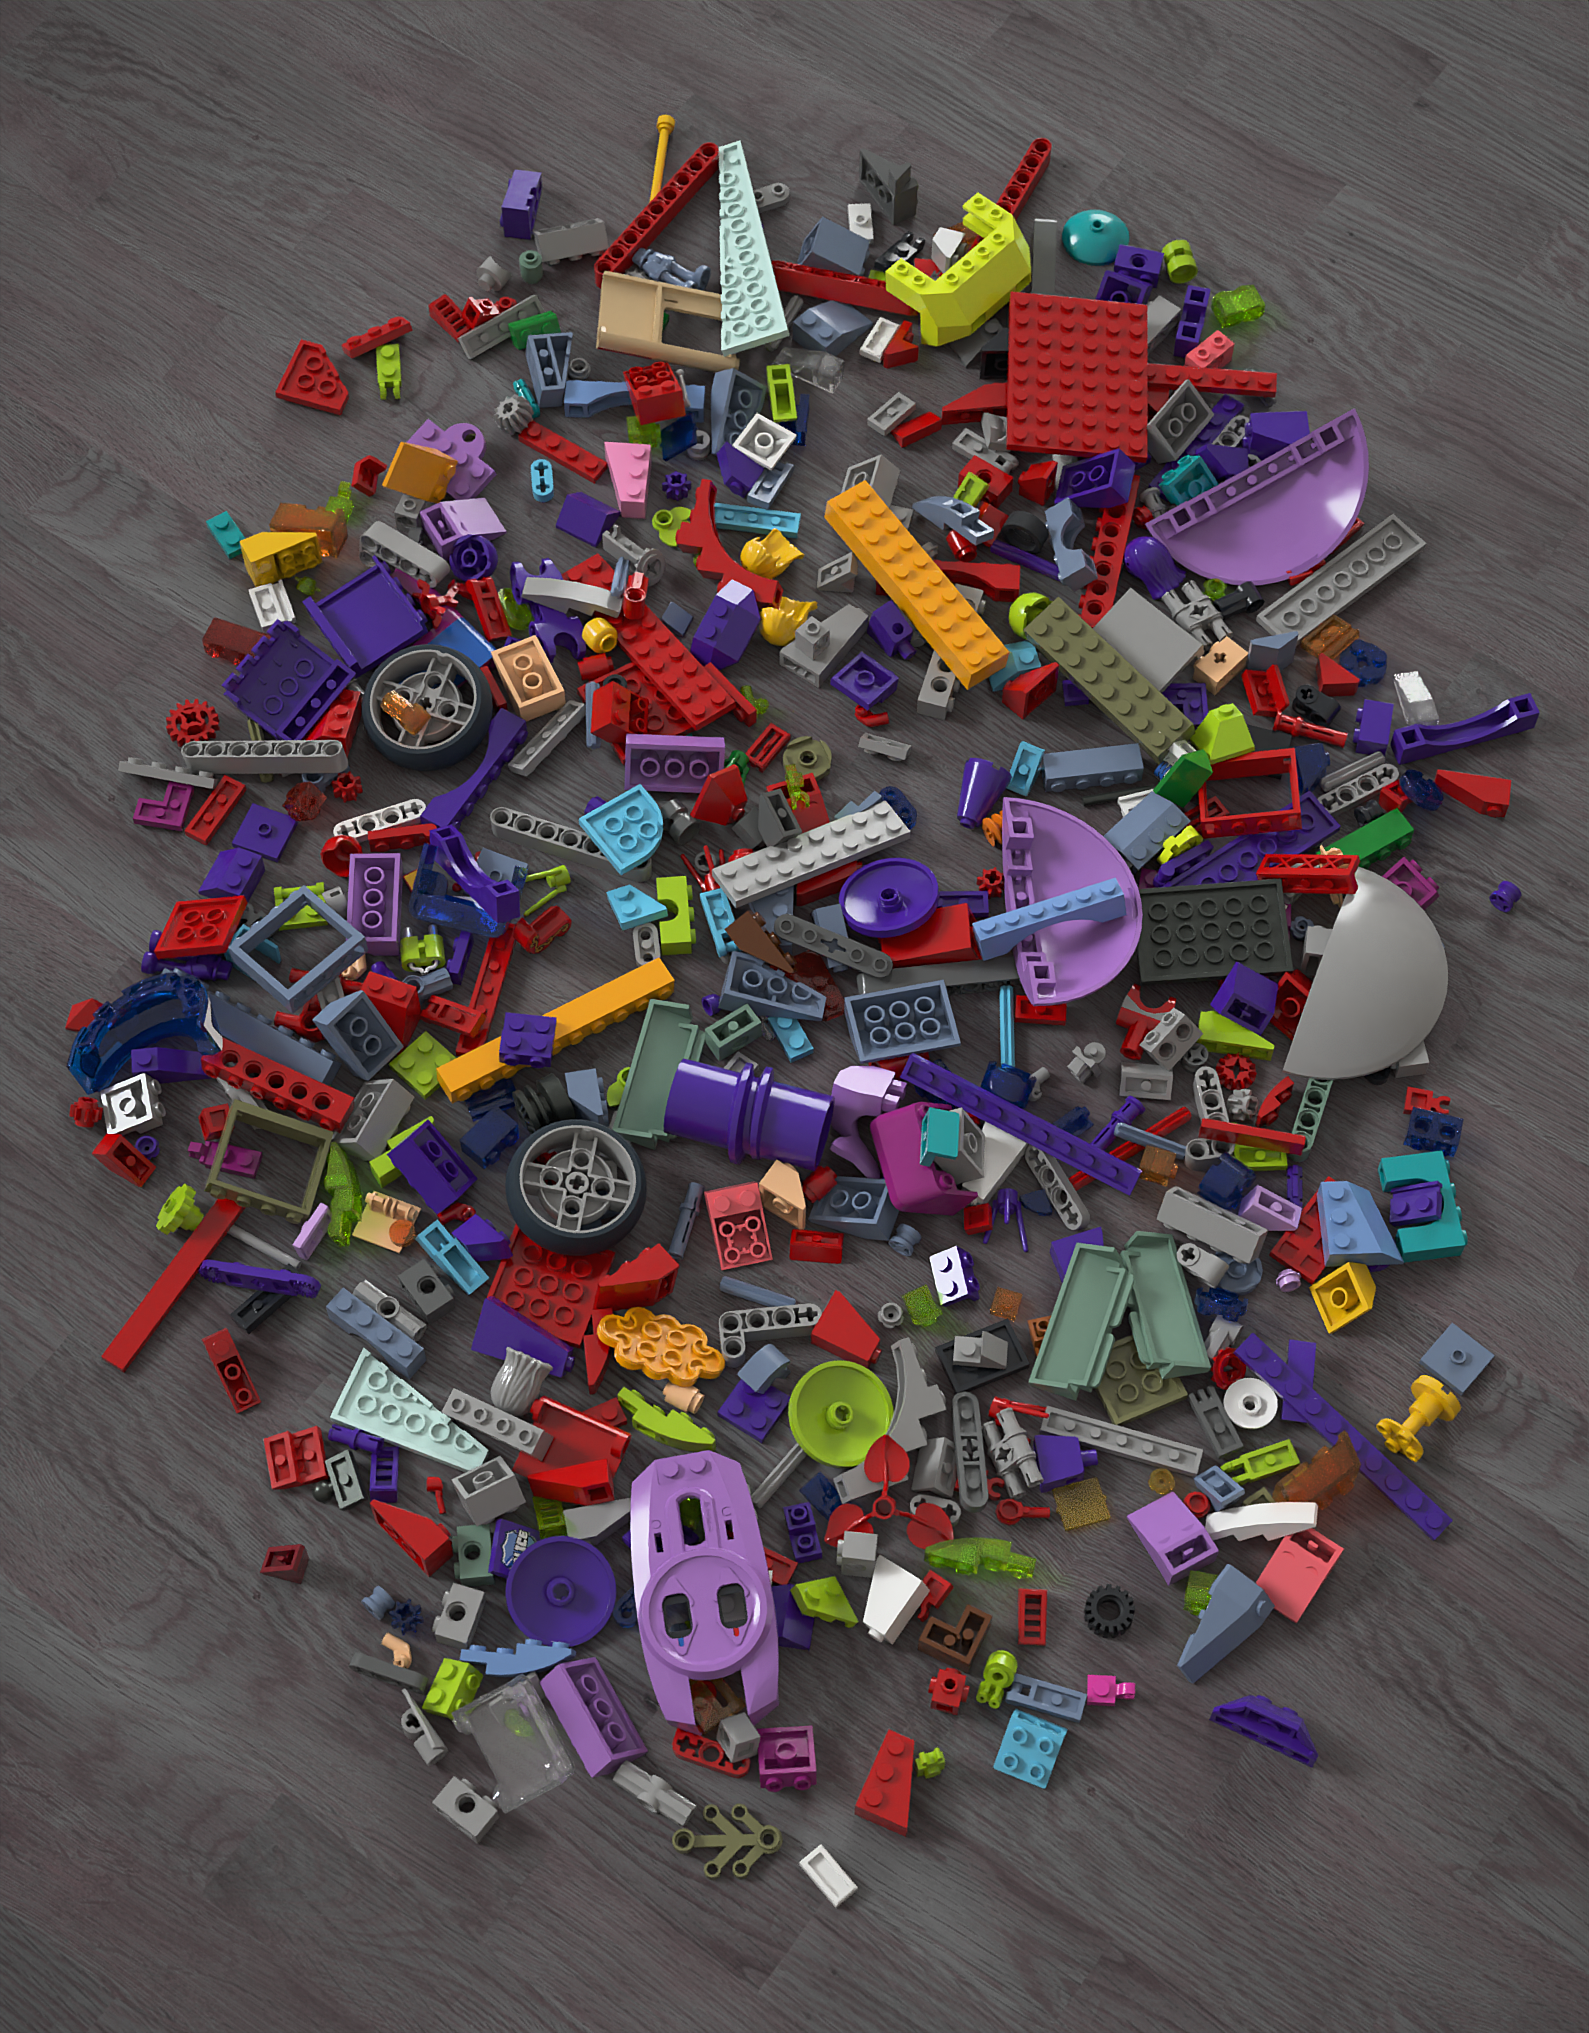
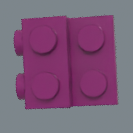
[1382,857,1440,910]
[757,1725,817,1792]

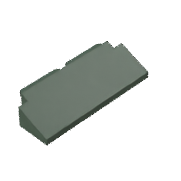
[612,999,705,1150]
[1119,1231,1211,1379]
[1028,1243,1135,1401]

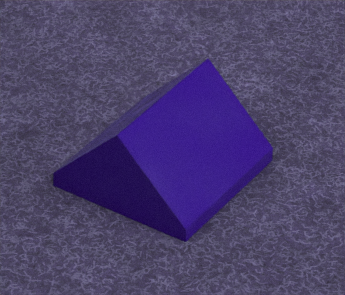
[556,492,621,548]
[772,1584,815,1650]

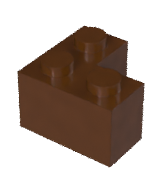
[918,1604,993,1674]

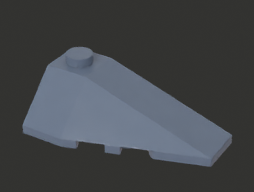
[711,368,767,456]
[718,951,826,1021]
[1177,1564,1275,1683]

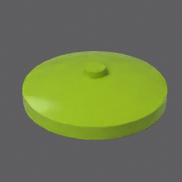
[788,1360,894,1469]

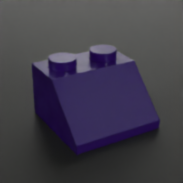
[198,847,265,902]

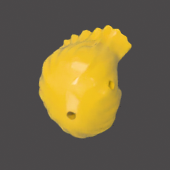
[740,528,804,579]
[758,596,818,646]

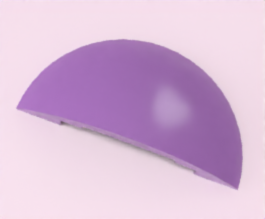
[1145,408,1369,585]
[1002,797,1143,1006]

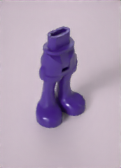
[141,930,233,981]

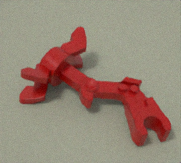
[412,579,484,629]

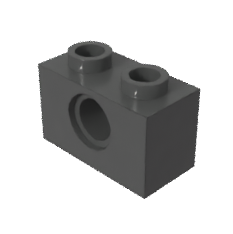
[398,1259,456,1325]

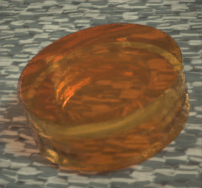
[389,1219,416,1247]

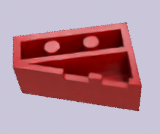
[854,1730,914,1837]

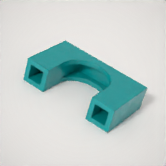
[1378,1151,1468,1263]

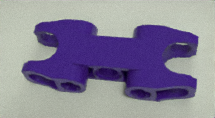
[509,558,586,663]

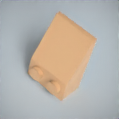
[491,635,566,722]

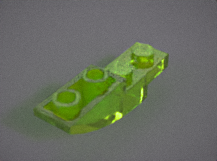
[324,1142,362,1247]
[924,1538,1036,1578]

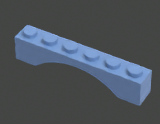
[564,380,705,423]
[972,878,1126,961]

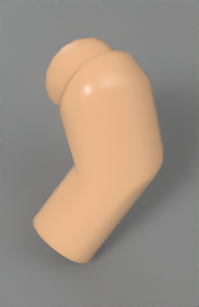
[342,954,367,981]
[382,1632,412,1669]

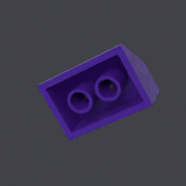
[387,1119,478,1214]

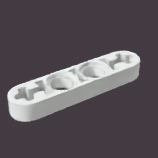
[333,799,426,843]

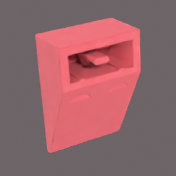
[704,1181,773,1270]
[1256,1528,1344,1624]

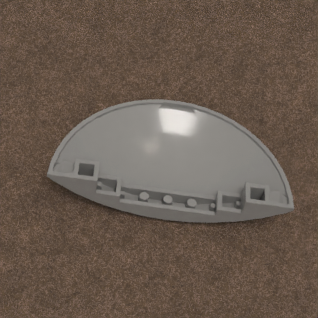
[1282,867,1448,1080]

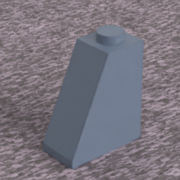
[810,904,848,973]

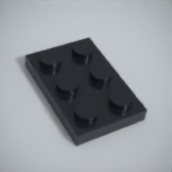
[935,1318,1030,1395]

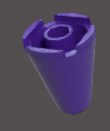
[957,758,1012,829]

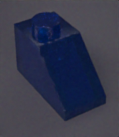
[1294,743,1330,796]

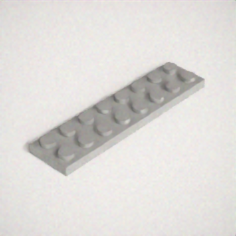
[1256,514,1426,646]
[712,800,910,908]

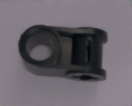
[1292,684,1341,728]

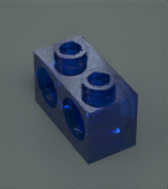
[1403,1107,1464,1157]

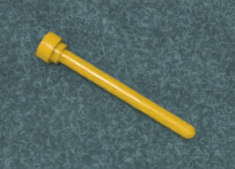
[650,115,675,202]

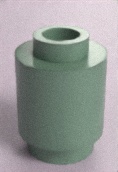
[519,250,543,284]

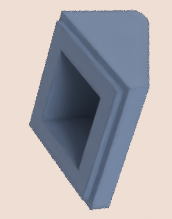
[661,602,693,637]

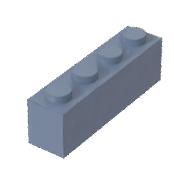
[1040,743,1144,792]

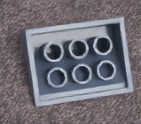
[844,980,961,1064]

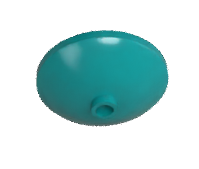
[1062,210,1129,266]

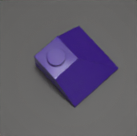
[1095,270,1153,305]

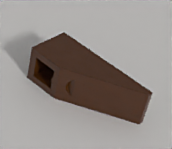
[724,910,798,973]

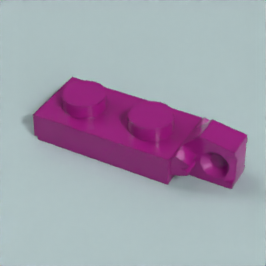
[188,1141,263,1179]

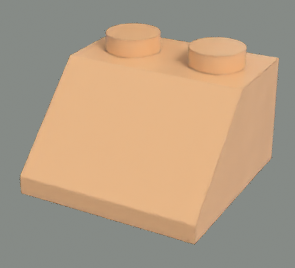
[759,1160,806,1230]

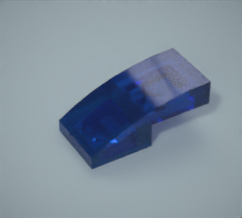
[799,1471,852,1521]

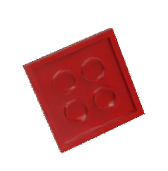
[154,895,248,959]

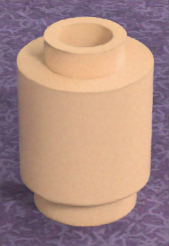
[663,1380,704,1414]

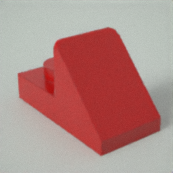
[883,320,919,369]
[1379,777,1422,813]

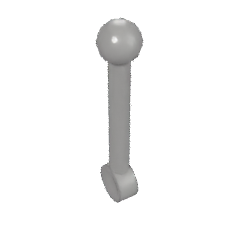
[676,369,691,408]

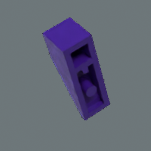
[131,1047,211,1084]

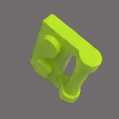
[274,882,328,931]

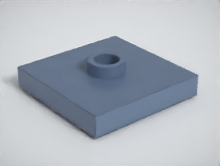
[463,848,529,896]
[1419,1323,1495,1396]

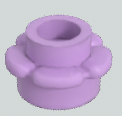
[1276,1269,1301,1292]

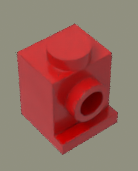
[461,297,501,329]

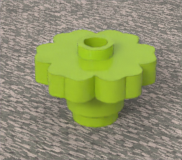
[156,1184,204,1235]

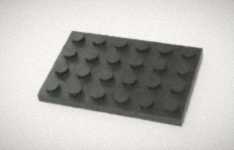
[1136,879,1293,986]

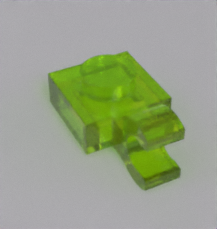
[323,481,354,525]
[785,764,810,810]

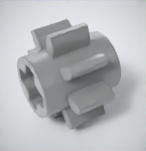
[1226,1089,1259,1121]

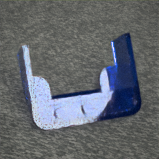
[409,843,528,938]

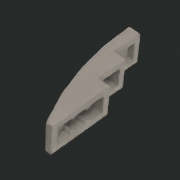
[521,577,624,618]

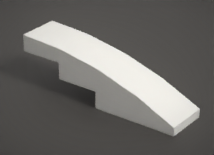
[1205,1502,1318,1541]

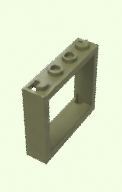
[204,1099,334,1224]

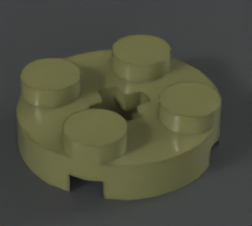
[783,736,832,782]

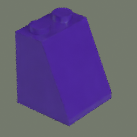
[1242,411,1310,461]

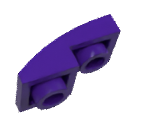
[783,1502,822,1564]

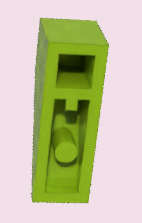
[1196,1011,1274,1061]

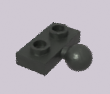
[312,1450,368,1511]

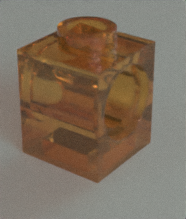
[1139,1145,1179,1187]

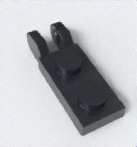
[874,231,926,273]

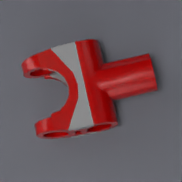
[1116,984,1176,1060]

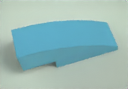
[415,1219,489,1295]

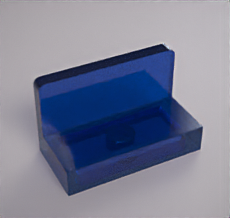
[779,394,810,446]

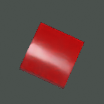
[263,1426,330,1490]

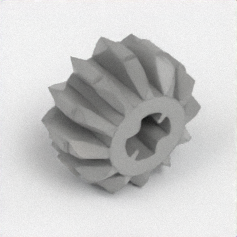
[493,394,534,435]

